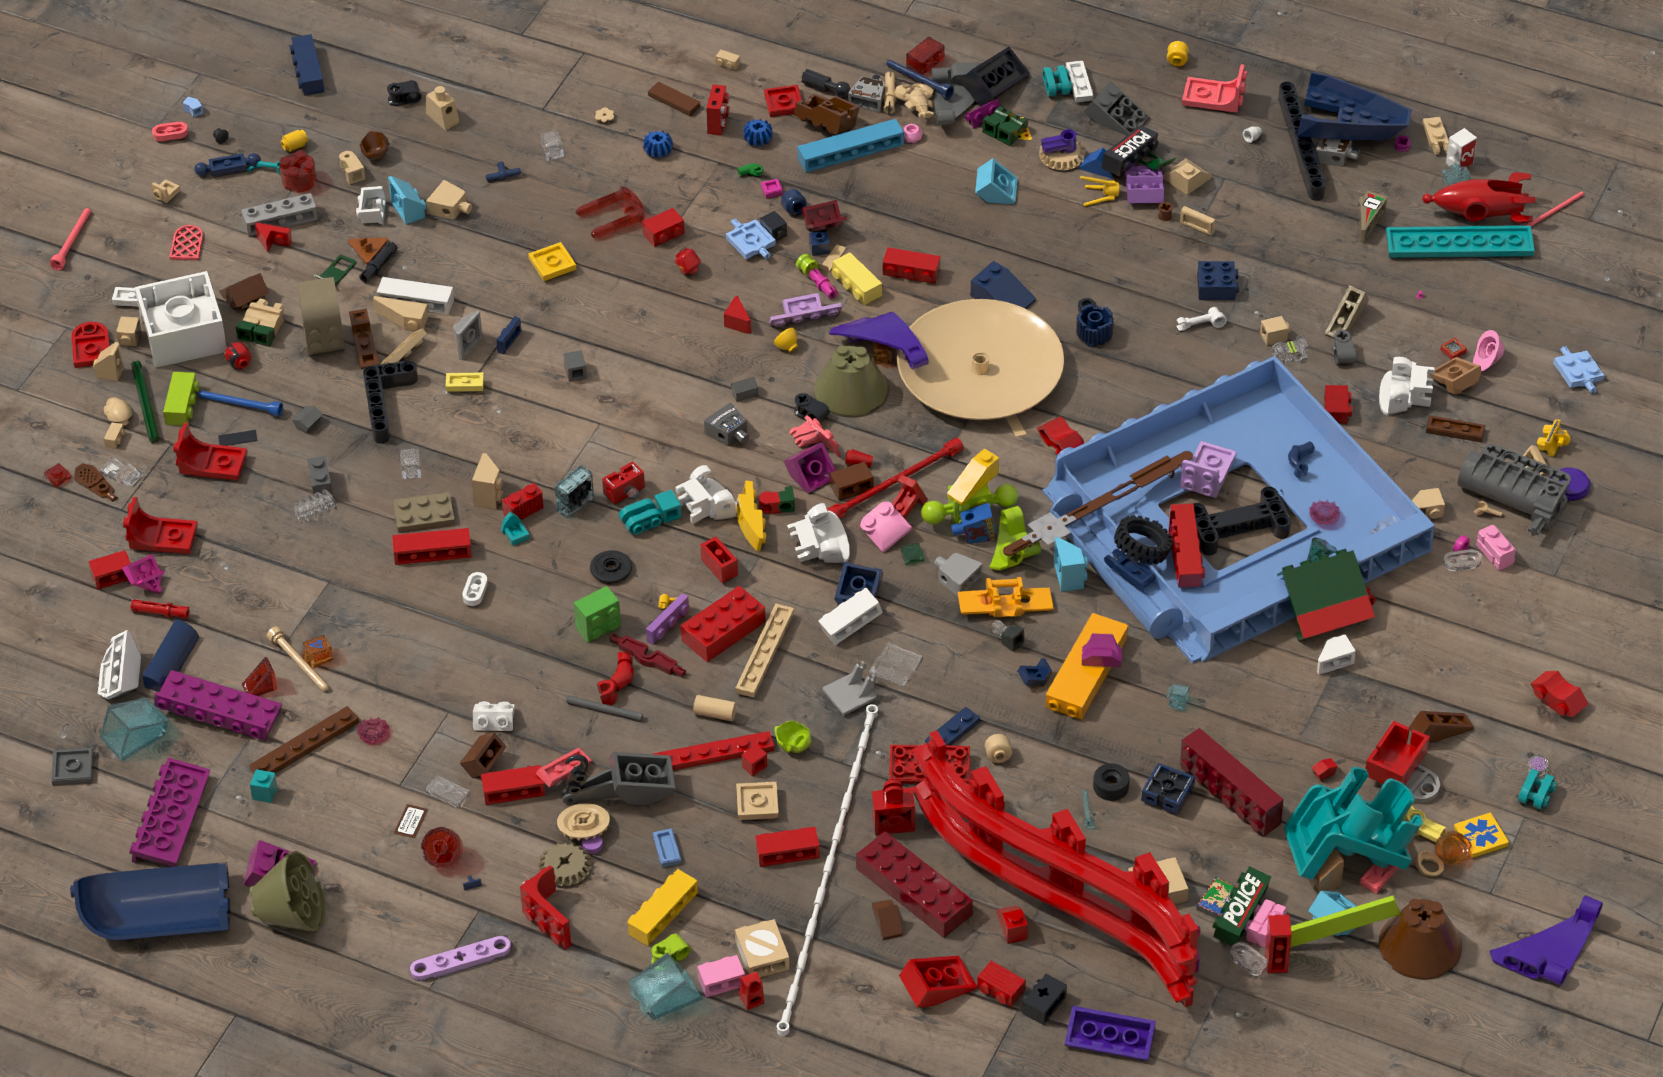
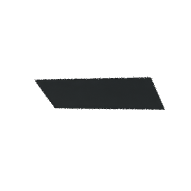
[218,430,257,446]

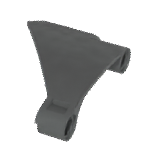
[931,62,981,126]

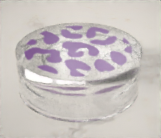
[1527,756,1548,776]

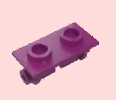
[965,99,1000,129]

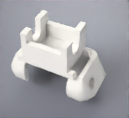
[1379,357,1434,416]
[675,465,737,524]
[787,503,850,564]

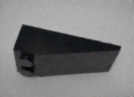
[960,46,1030,107]

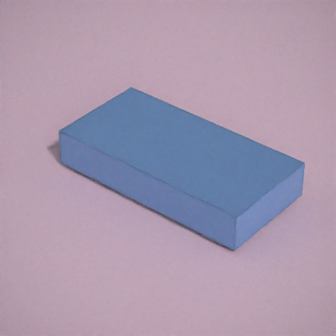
[652,828,681,868]

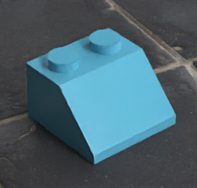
[975,158,1018,204]
[388,176,426,224]
[1054,537,1088,592]
[1308,891,1356,936]

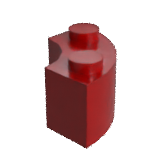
[1036,416,1084,455]
[1531,671,1588,717]

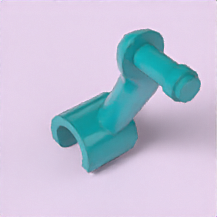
[247,161,287,175]

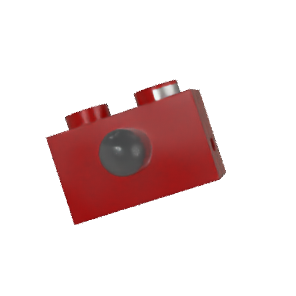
[602,461,645,505]

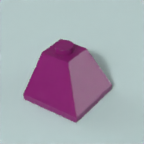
[783,442,836,493]

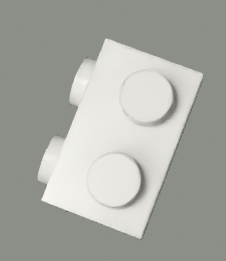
[473,701,515,731]

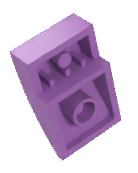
[1125,165,1164,203]

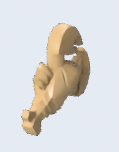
[894,84,934,118]

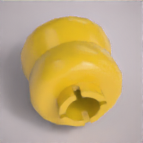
[1167,41,1189,66]

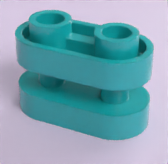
[1042,65,1073,97]
[619,498,663,535]
[1518,768,1557,810]

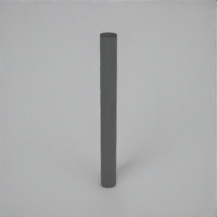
[566,695,643,721]

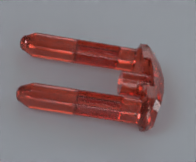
[576,186,645,238]

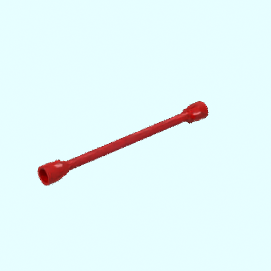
[827,437,964,519]

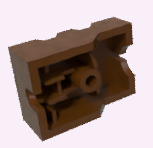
[794,94,860,135]

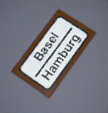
[394,804,428,838]

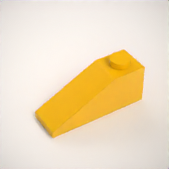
[947,448,999,505]

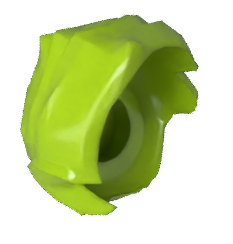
[774,721,812,753]

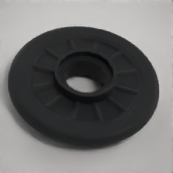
[590,550,632,583]

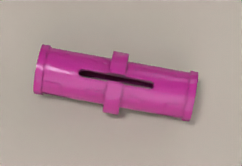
[809,268,838,299]

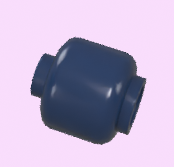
[781,189,807,216]

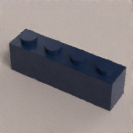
[289,34,325,96]

